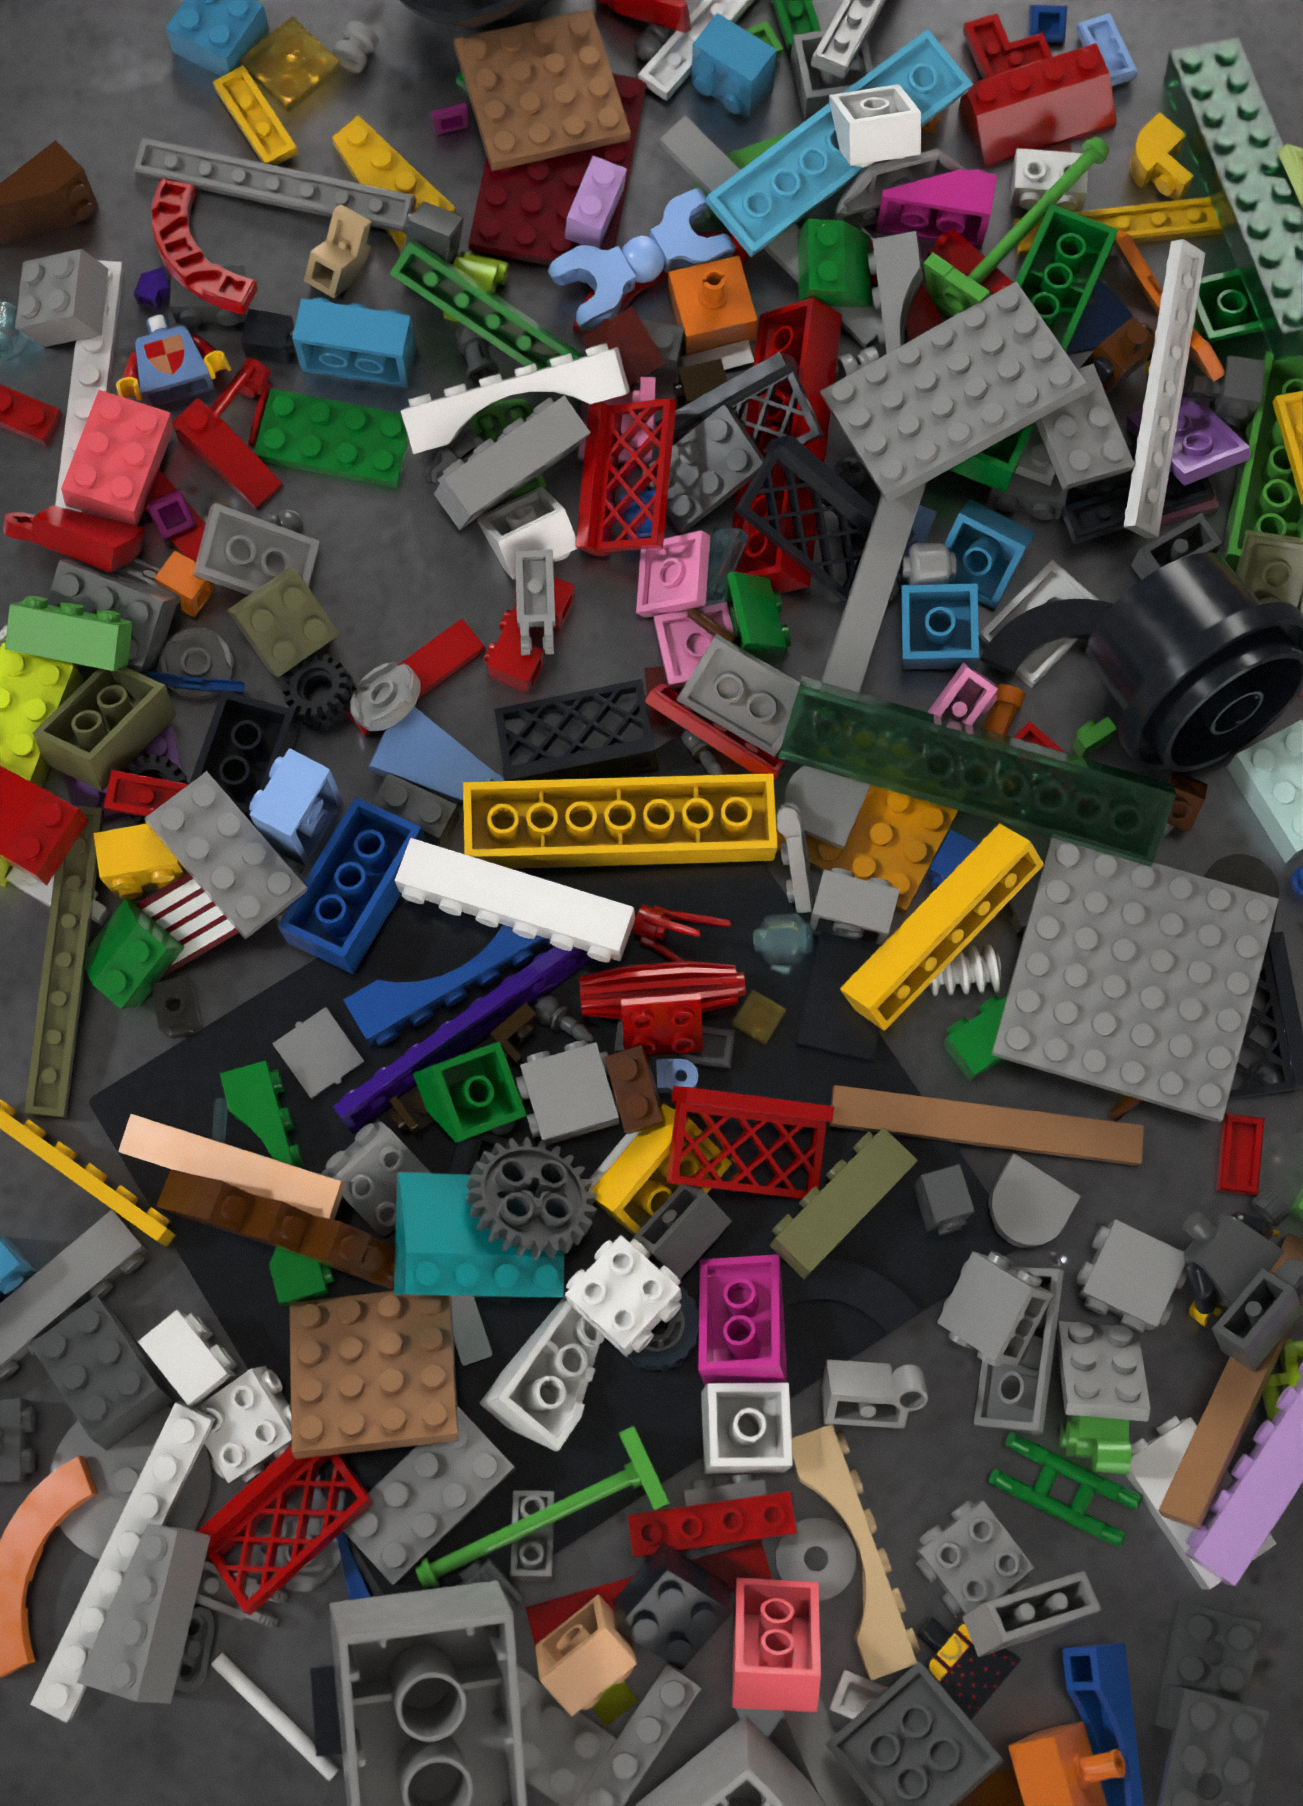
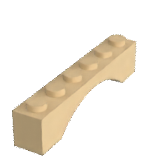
[791,1424,921,1680]

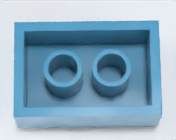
[292,298,417,388]

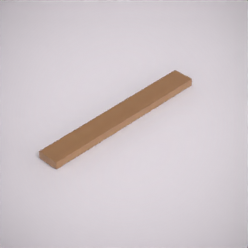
[829,1085,1144,1166]
[1158,1233,1303,1530]

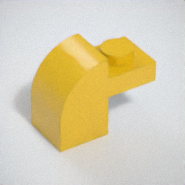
[1130,112,1194,201]

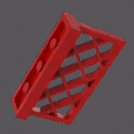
[575,398,677,557]
[666,1086,835,1199]
[196,1445,374,1616]

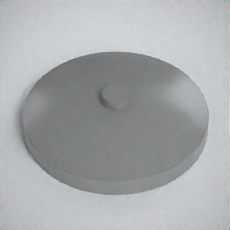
[50,1406,214,1559]

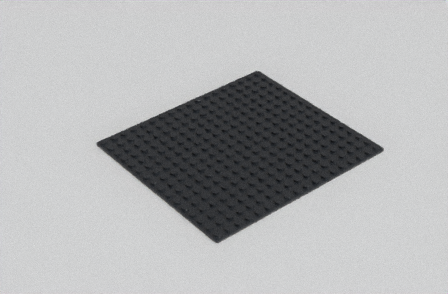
[89,739,1018,1596]

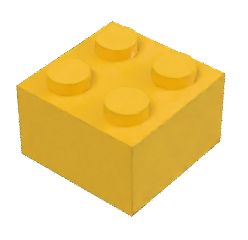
[93,824,188,900]

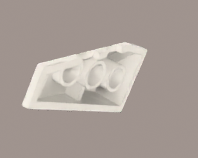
[479,1296,605,1451]

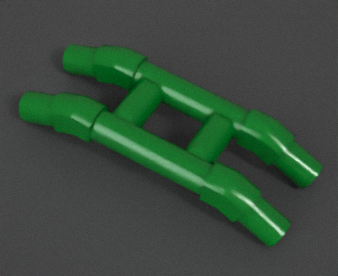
[989,1432,1143,1548]

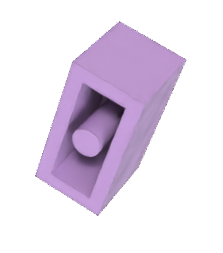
[565,156,627,249]

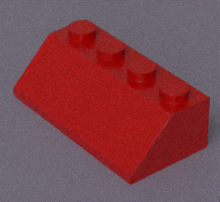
[958,43,1117,168]

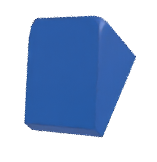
[1029,5,1067,43]

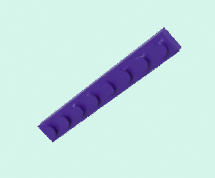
[333,946,593,1134]

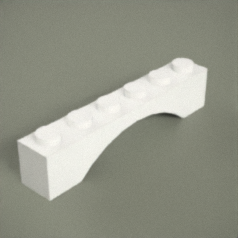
[401,343,630,454]

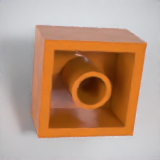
[668,256,758,356]
[1008,1721,1126,1806]

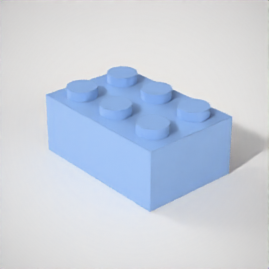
[249,748,343,867]

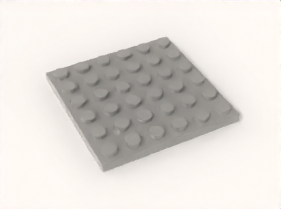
[991,833,1279,1123]

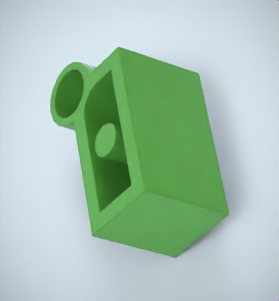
[1060,1415,1131,1475]

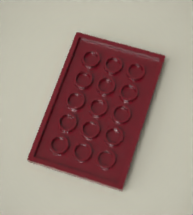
[468,73,646,266]

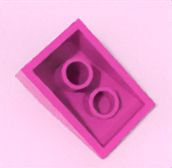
[876,169,997,250]
[698,1254,787,1386]

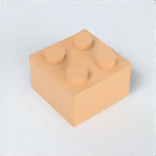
[535,1594,637,1717]

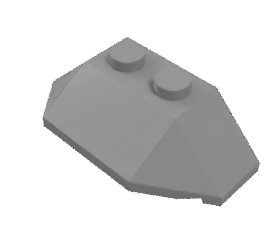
[833,148,967,227]

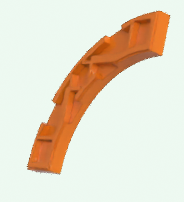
[1113,230,1225,382]
[0,1456,98,1679]

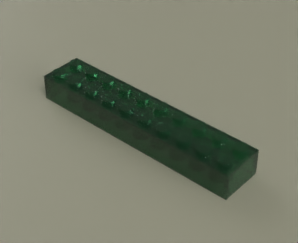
[1164,37,1303,361]
[778,676,1176,867]

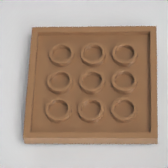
[454,9,631,171]
[290,1291,459,1459]

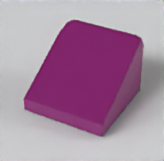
[430,103,470,135]
[146,488,197,540]

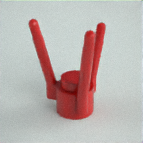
[210,358,273,446]
[632,904,731,962]

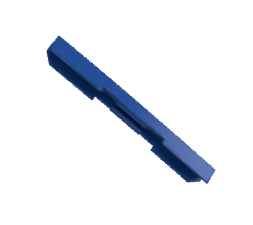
[146,671,245,695]

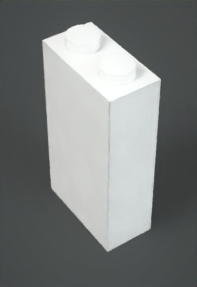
[1125,1416,1277,1589]

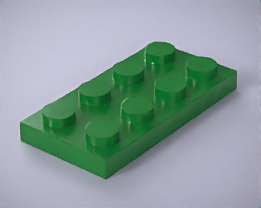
[254,388,410,488]

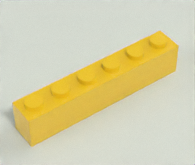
[840,823,1044,1031]

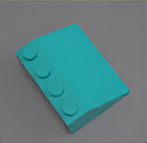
[394,1172,564,1298]

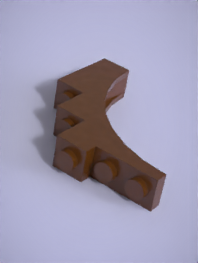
[156,1169,395,1291]

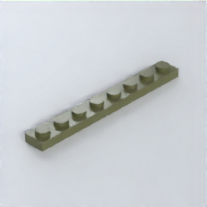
[24,805,104,1118]

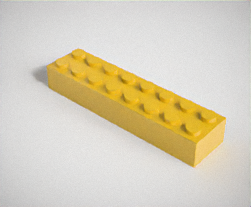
[463,774,777,869]

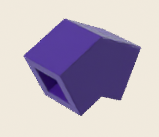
[133,267,170,310]

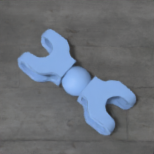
[548,188,736,331]

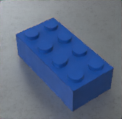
[278,797,428,974]

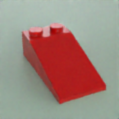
[0,766,89,886]

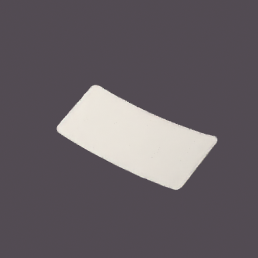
[451,1296,492,1366]

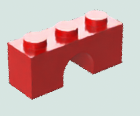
[484,576,575,694]

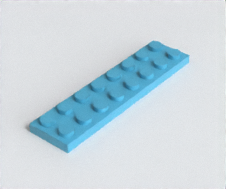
[705,29,973,257]

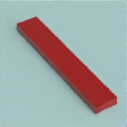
[525,1540,772,1645]

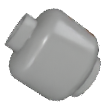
[899,543,956,585]

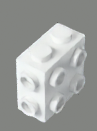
[565,1235,682,1357]
[195,1366,292,1484]

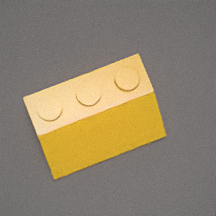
[590,1103,732,1236]

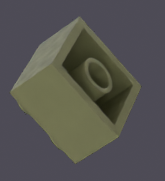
[228,568,340,677]

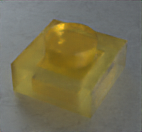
[732,990,786,1045]

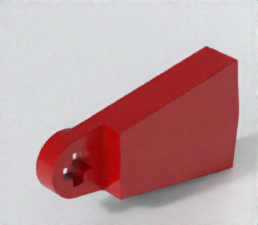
[3,505,145,573]

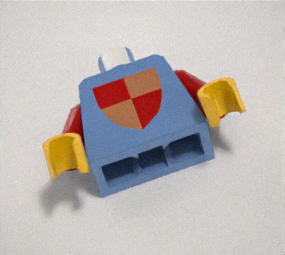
[116,315,231,407]

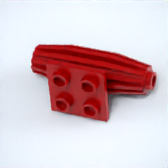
[579,961,746,1056]

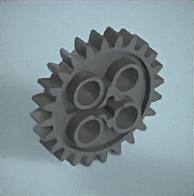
[466,1137,597,1260]

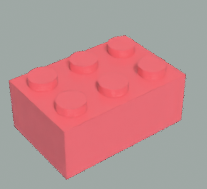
[61,390,173,526]
[732,1578,821,1712]

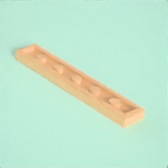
[118,1114,346,1220]

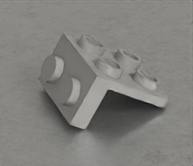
[321,1119,431,1237]

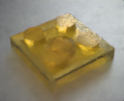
[240,16,341,113]

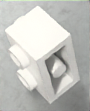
[1010,148,1088,211]

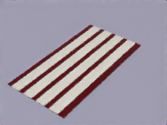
[136,873,239,977]

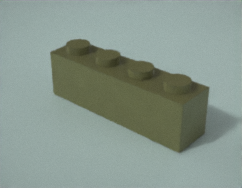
[770,1127,918,1279]

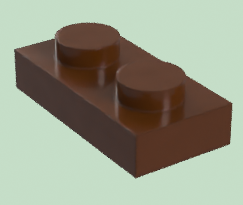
[605,1045,666,1134]

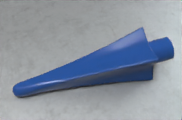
[336,1531,374,1600]

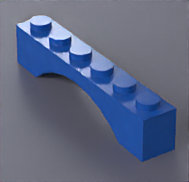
[343,925,554,1047]
[1062,1643,1144,1806]

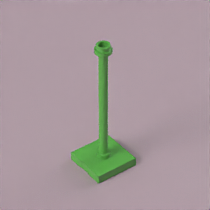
[923,137,1109,318]
[415,1426,670,1589]

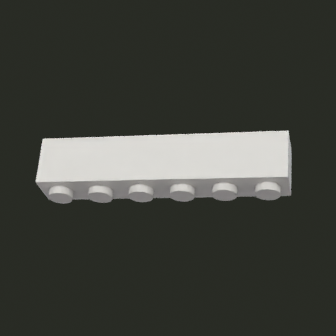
[395,838,635,962]

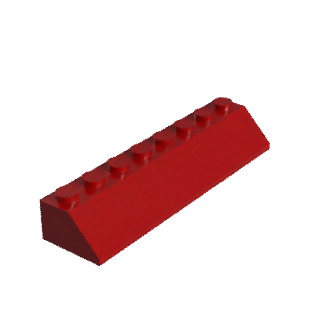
[725,297,842,593]

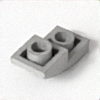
[510,1491,554,1582]

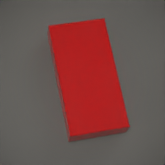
[1216,1113,1265,1197]

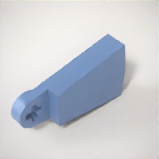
[367,707,504,804]

